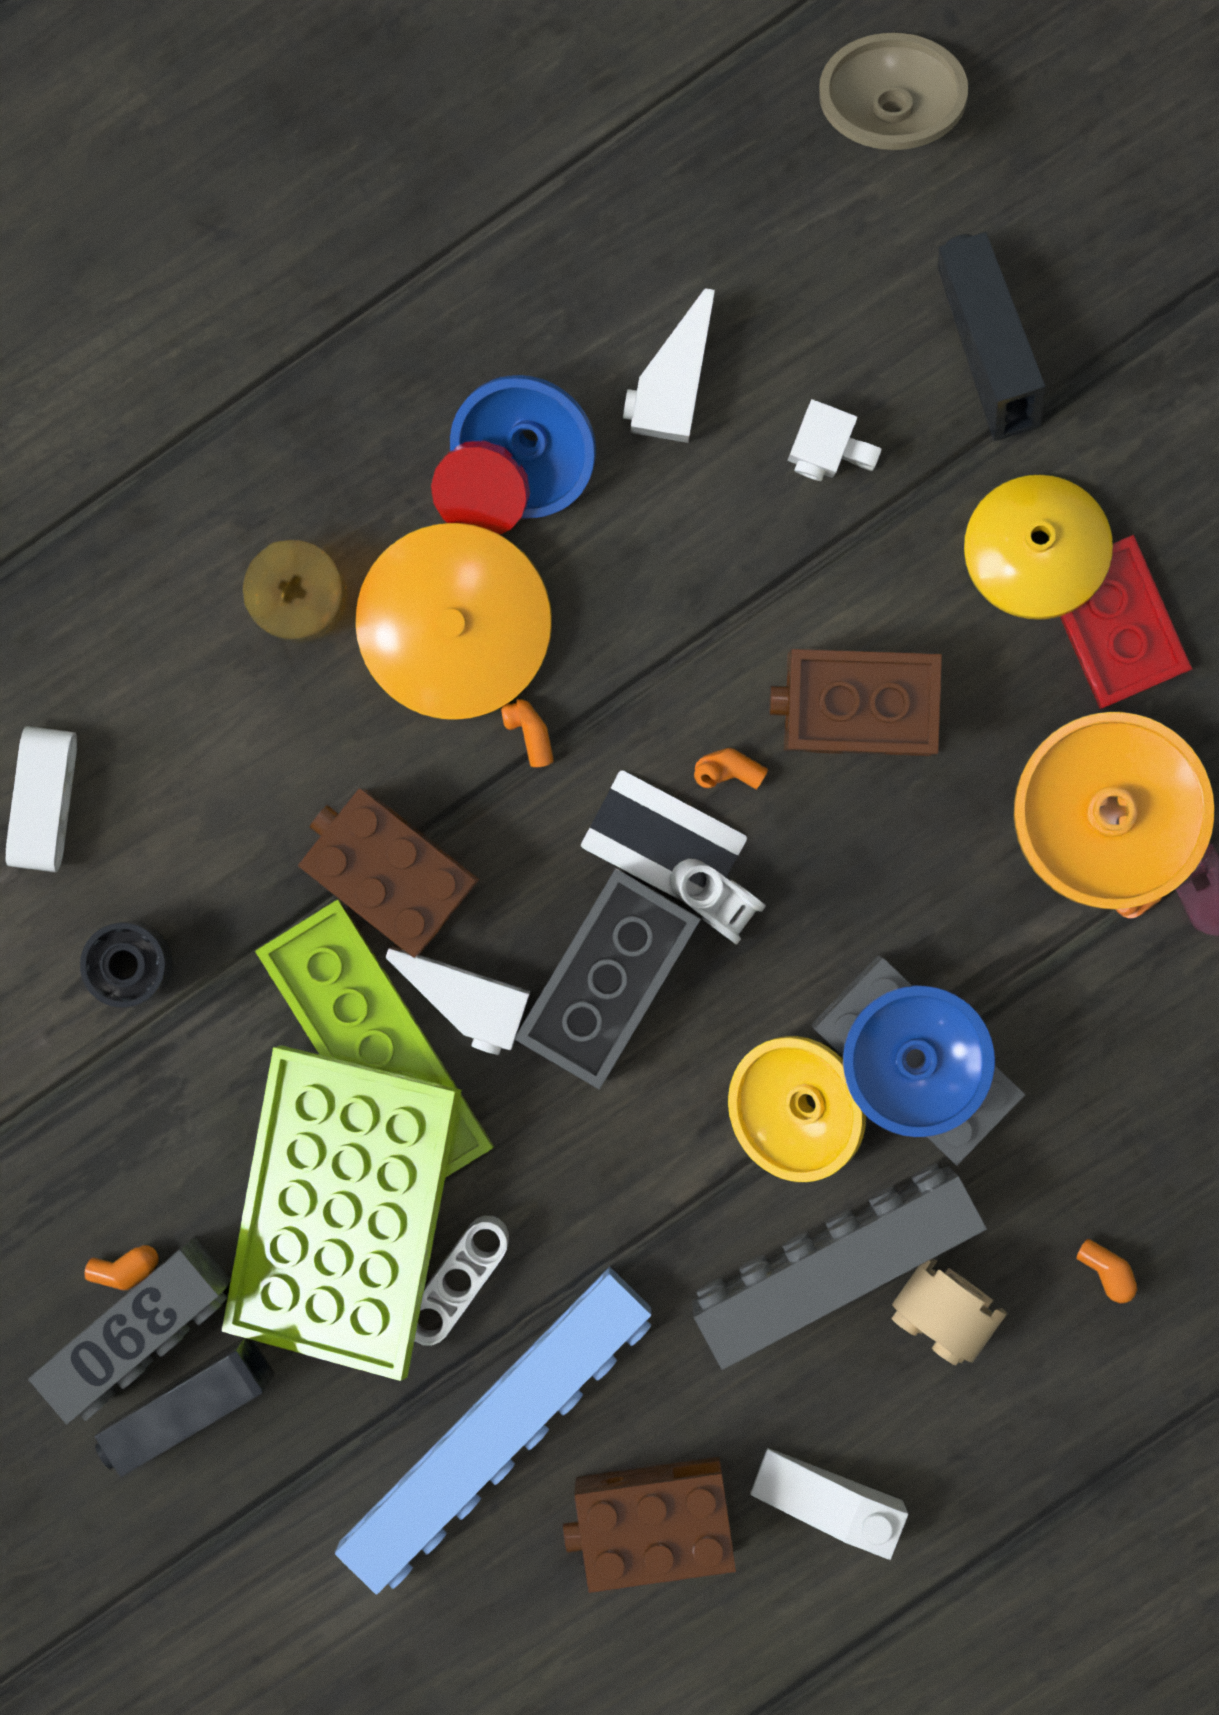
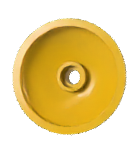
[964,475,1113,619]
[728,1036,866,1182]

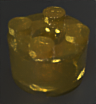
[243,540,348,643]

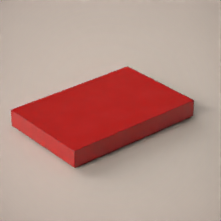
[1060,535,1192,709]

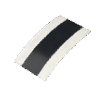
[581,771,747,899]

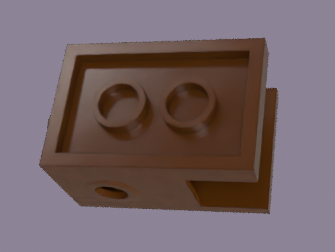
[769,649,942,756]
[298,788,480,958]
[563,1457,736,1593]

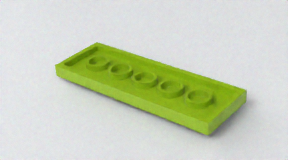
[255,899,494,1178]

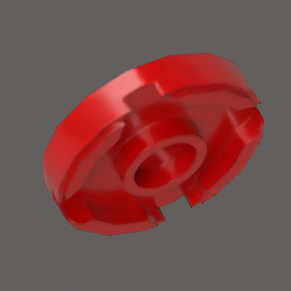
[431,441,530,534]

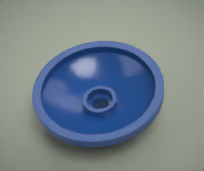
[450,375,596,518]
[843,985,995,1137]

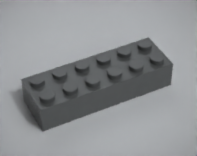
[691,1163,987,1370]

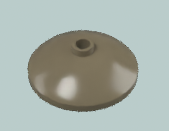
[819,33,968,150]

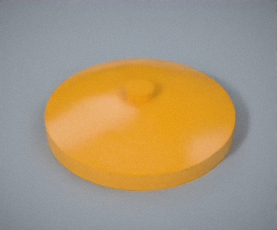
[356,523,552,719]
[1014,712,1214,910]

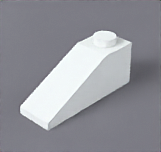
[623,289,715,443]
[386,946,531,1055]
[750,1448,908,1560]

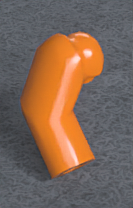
[501,699,554,767]
[694,748,769,790]
[1076,1239,1137,1304]

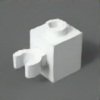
[787,399,882,481]

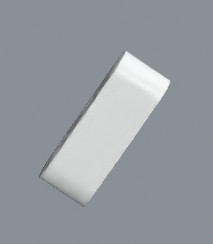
[6,726,77,873]
[414,1216,509,1346]

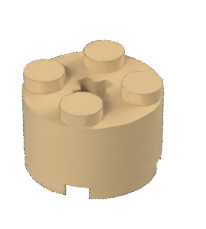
[892,1258,1007,1366]

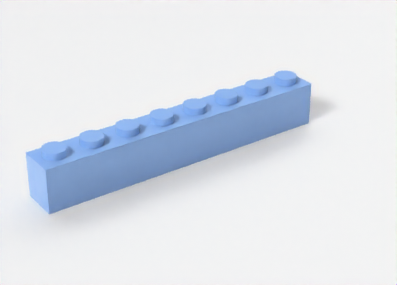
[335,1267,651,1595]

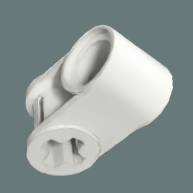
[670,859,766,945]

